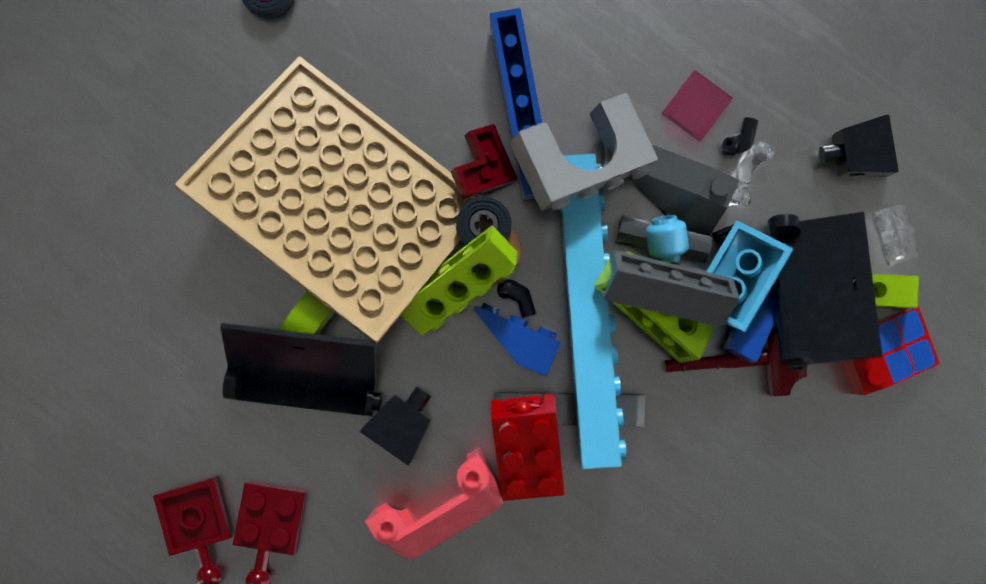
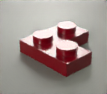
[450,124,518,200]

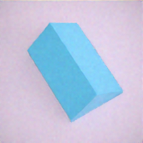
[706,220,794,333]

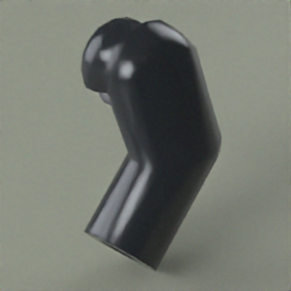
[722,117,759,156]
[497,280,536,318]

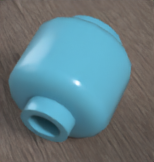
[646,215,689,263]

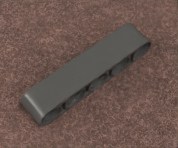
[494,392,645,427]

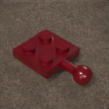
[153,477,233,584]
[232,482,307,584]

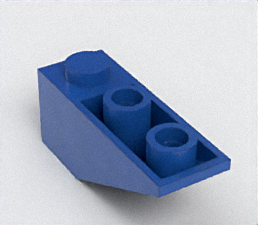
[473,303,561,376]

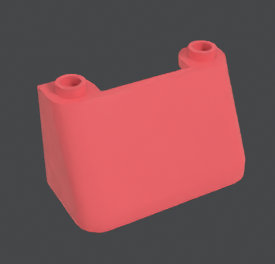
[365,447,504,559]

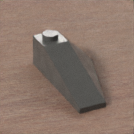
[626,144,740,236]

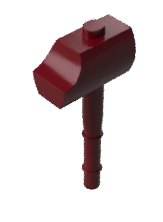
[665,333,807,396]

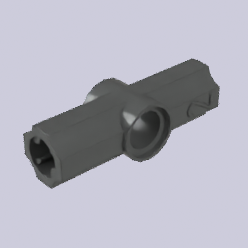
[616,215,712,263]

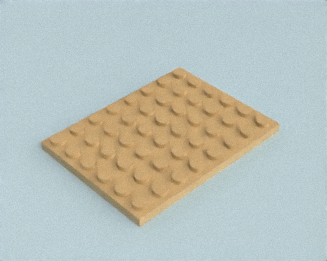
[174,56,482,344]

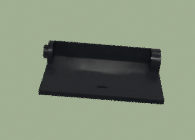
[767,212,883,370]
[220,323,382,417]

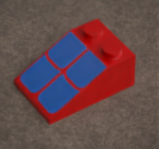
[841,306,940,395]

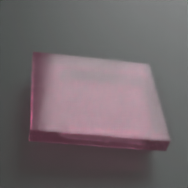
[662,69,733,142]

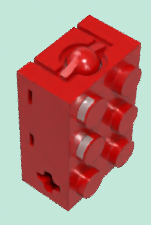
[491,394,565,501]

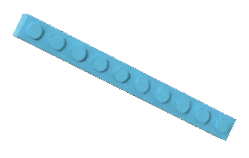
[560,154,626,469]

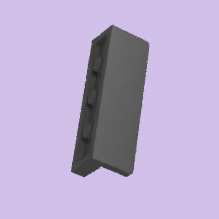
[604,250,739,327]

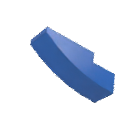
[723,286,776,363]

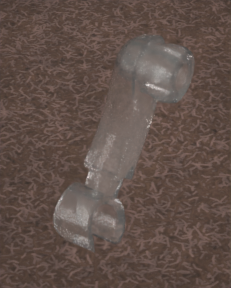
[731,141,775,207]

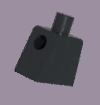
[819,114,899,178]
[360,386,432,466]

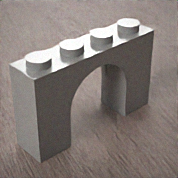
[510,93,659,211]

